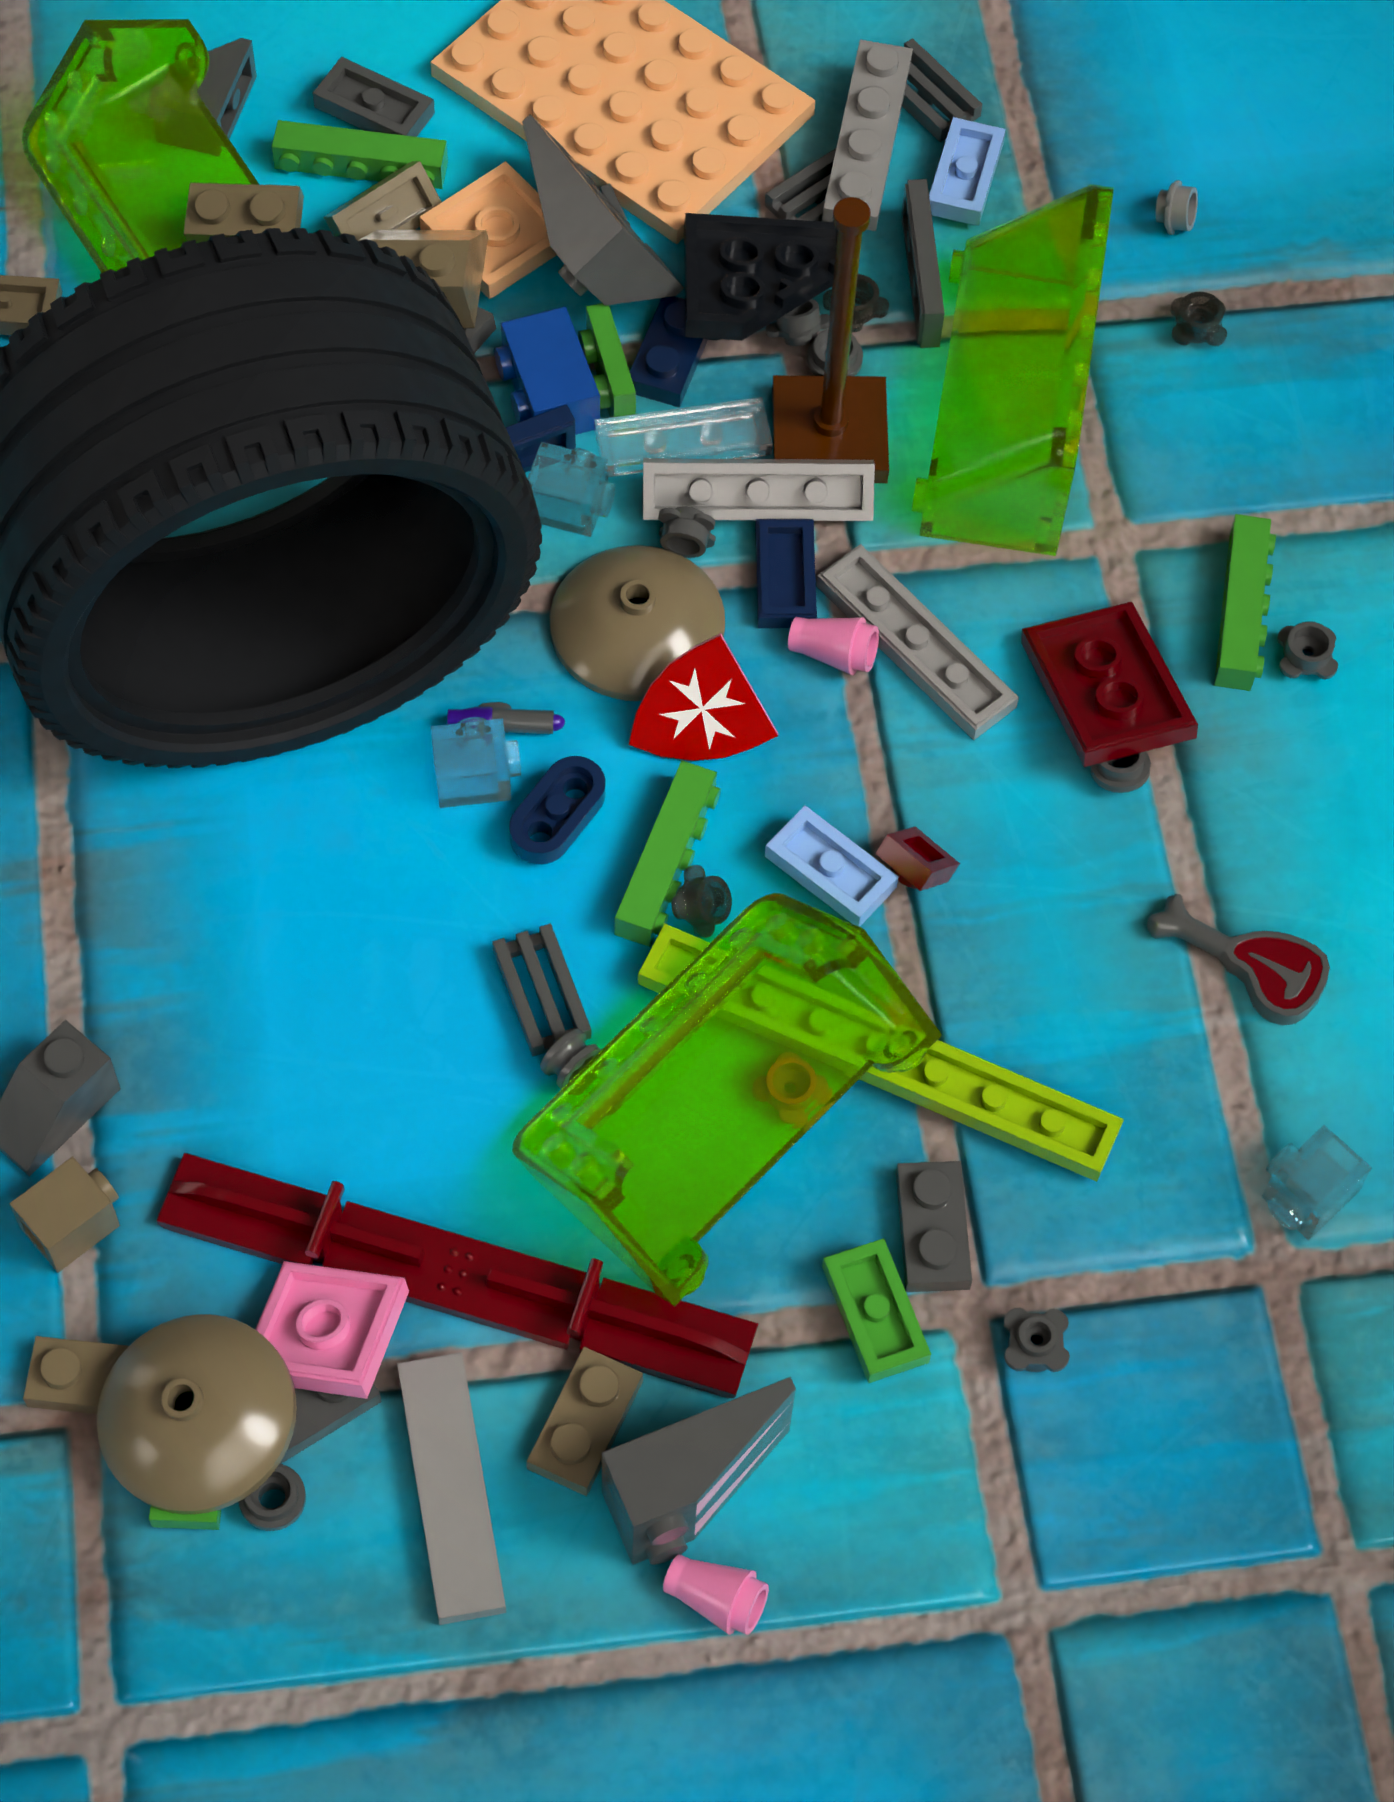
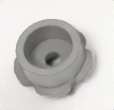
[1156,180,1198,235]

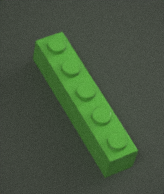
[272,120,448,189]
[1214,514,1276,691]
[615,760,721,947]

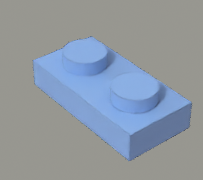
[929,117,1006,226]
[765,805,899,928]

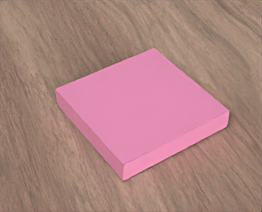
[255,1261,409,1399]

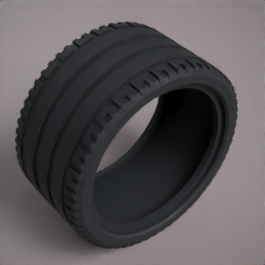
[0,228,542,768]

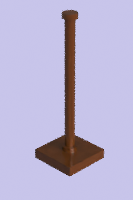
[772,197,889,484]

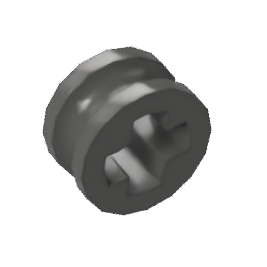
[540,1028,602,1091]

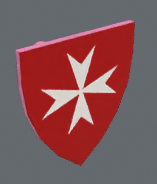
[629,633,779,761]

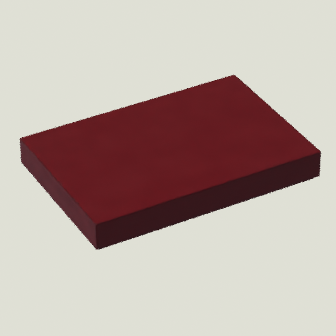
[1021,602,1198,767]

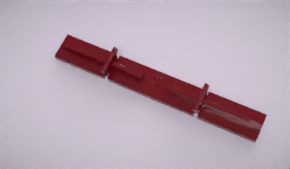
[156,1153,758,1398]

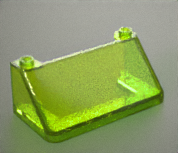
[22,19,259,273]
[911,184,1114,556]
[512,893,942,1307]

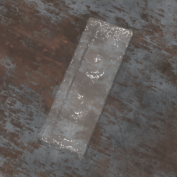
[594,397,773,478]

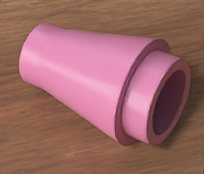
[788,616,879,675]
[663,1554,769,1635]

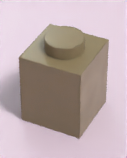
[9,1156,120,1273]

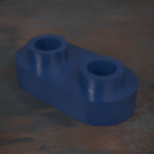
[509,756,605,864]

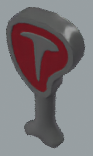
[1147,894,1330,1026]

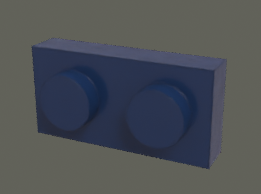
[630,296,708,408]

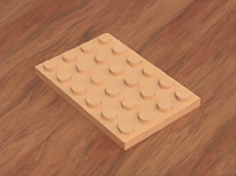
[430,0,816,244]

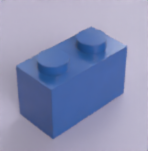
[494,306,600,435]

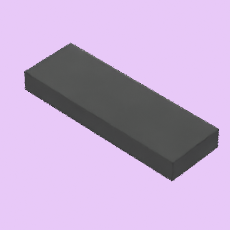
[901,179,945,348]

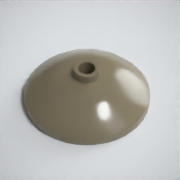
[550,545,725,701]
[97,1314,297,1514]

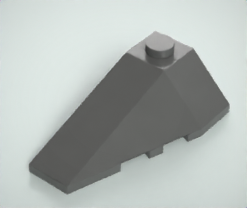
[522,114,684,306]

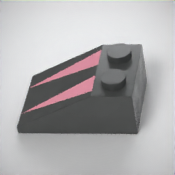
[602,1377,796,1565]

